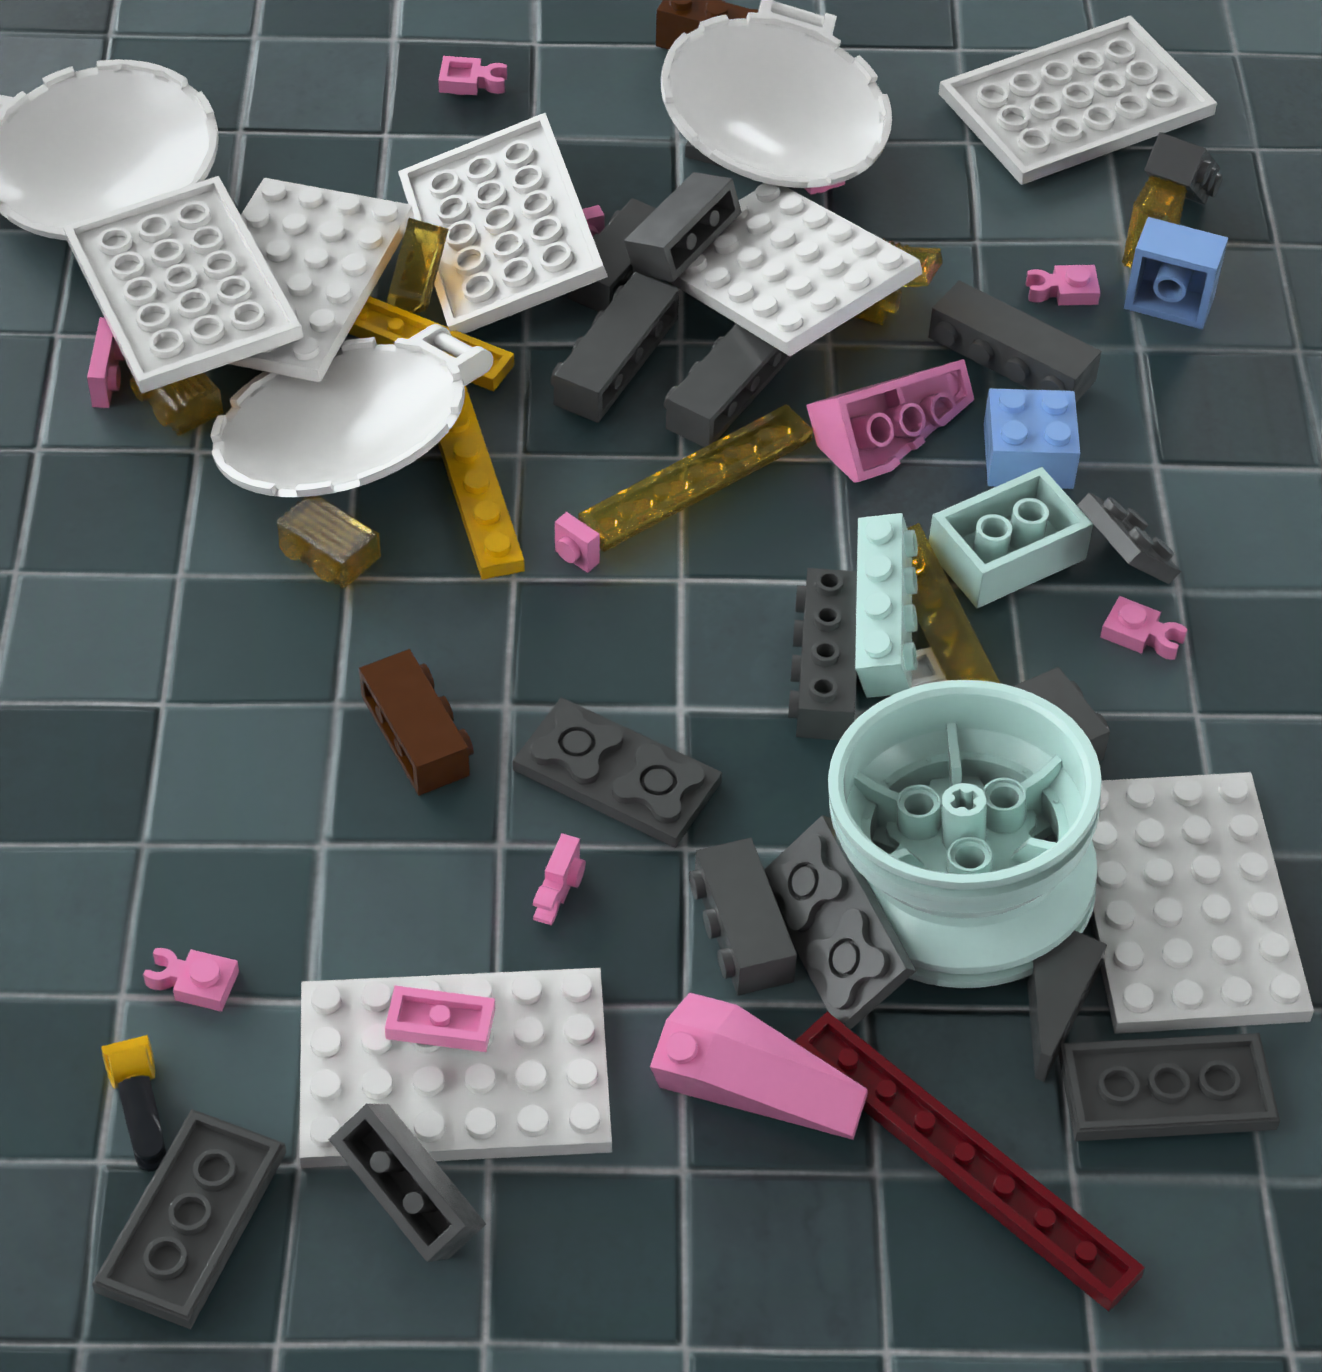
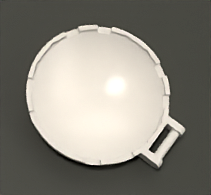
[661,0,892,188]
[0,59,219,240]
[210,324,493,497]

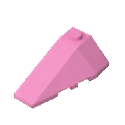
[806,359,975,483]
[650,993,868,1140]

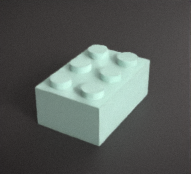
[927,467,1093,608]

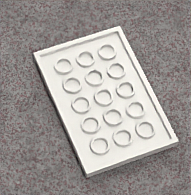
[938,15,1217,185]
[398,113,608,334]
[63,176,304,394]
[230,178,414,382]
[668,183,923,356]
[1090,772,1314,1034]
[299,968,612,1168]

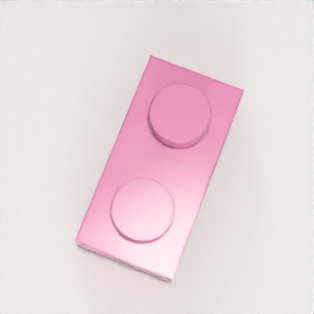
[87,317,125,408]
[385,986,495,1052]

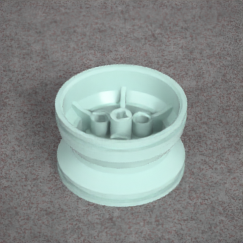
[828,680,1102,988]

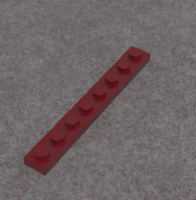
[794,1011,1145,1312]

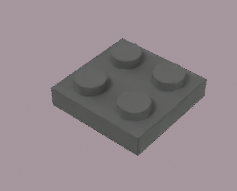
[1077,493,1181,584]

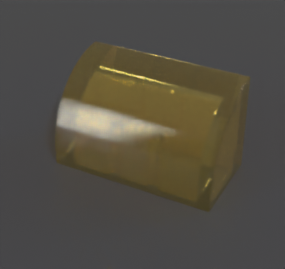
[386,218,449,314]

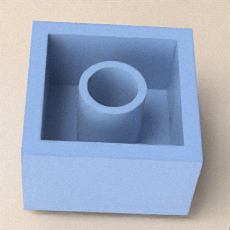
[1124,217,1228,330]
[983,388,1080,489]

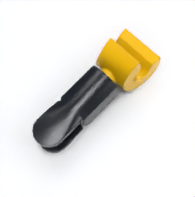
[101,1035,166,1172]

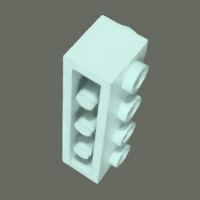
[855,513,918,698]

